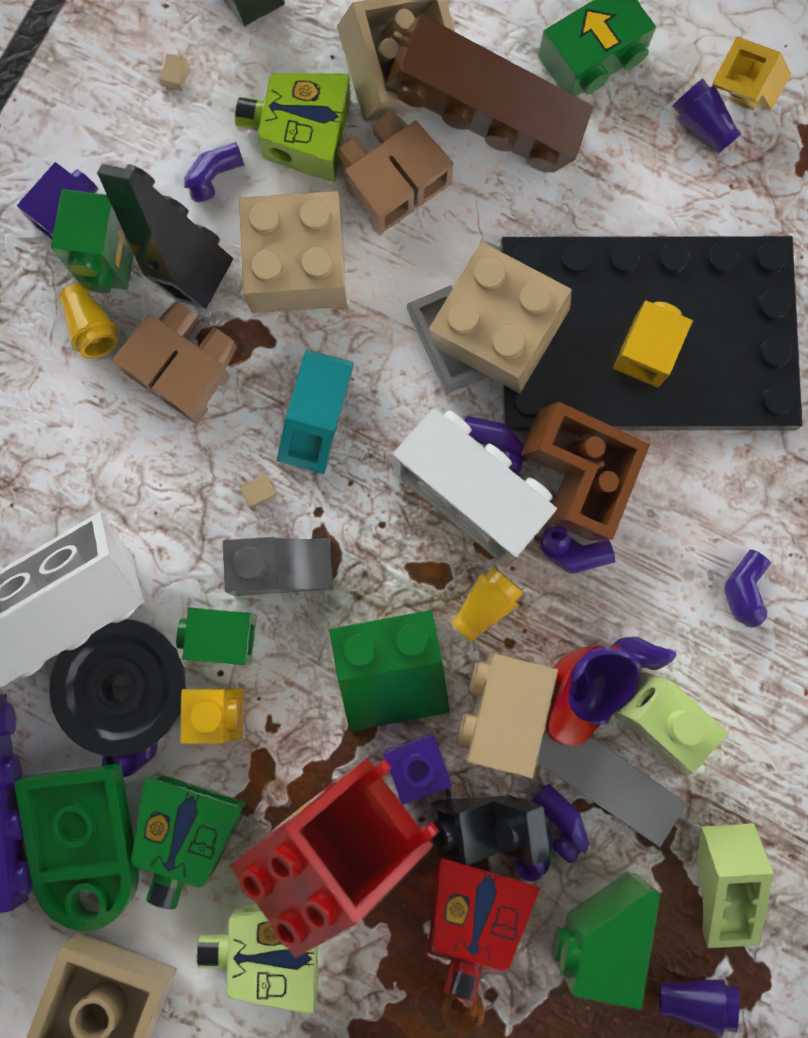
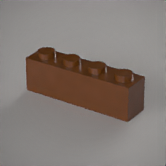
[385,13,594,173]

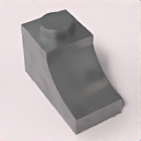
[222,536,334,596]

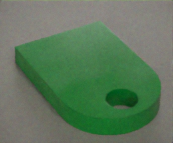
[14,763,139,931]

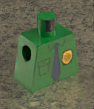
[131,773,249,909]

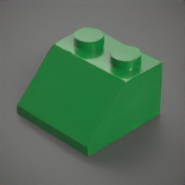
[329,610,450,732]
[552,872,660,1010]

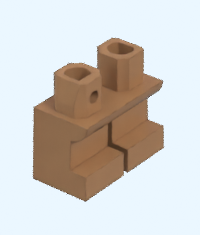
[337,111,454,236]
[111,301,237,425]

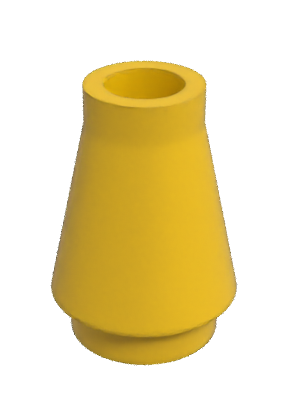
[58,283,118,359]
[451,566,524,643]

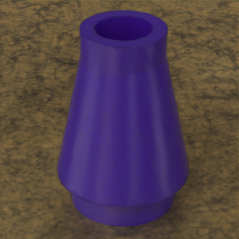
[672,78,742,154]
[659,979,740,1036]

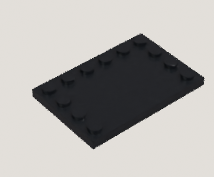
[500,236,803,431]

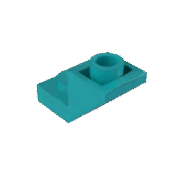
[276,349,354,474]

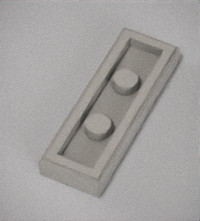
[537,730,688,847]

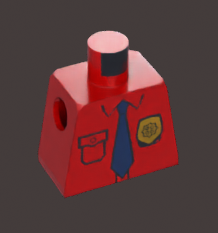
[428,858,540,1002]

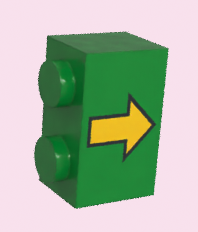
[538,0,656,96]
[51,189,134,293]

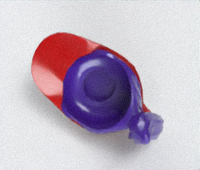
[545,637,676,746]

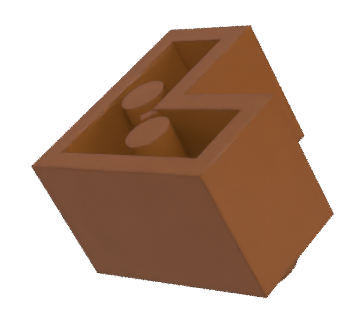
[521,402,650,541]

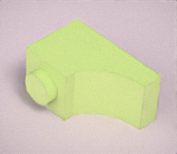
[696,823,774,948]

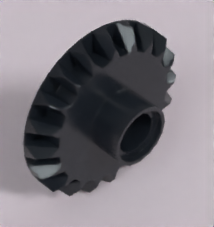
[49,619,187,756]

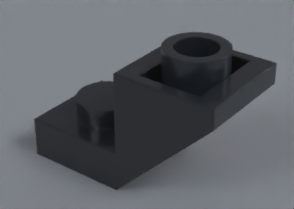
[430,795,550,866]

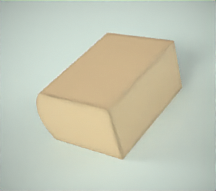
[159,54,190,91]
[240,474,278,509]

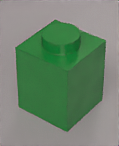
[176,607,257,666]

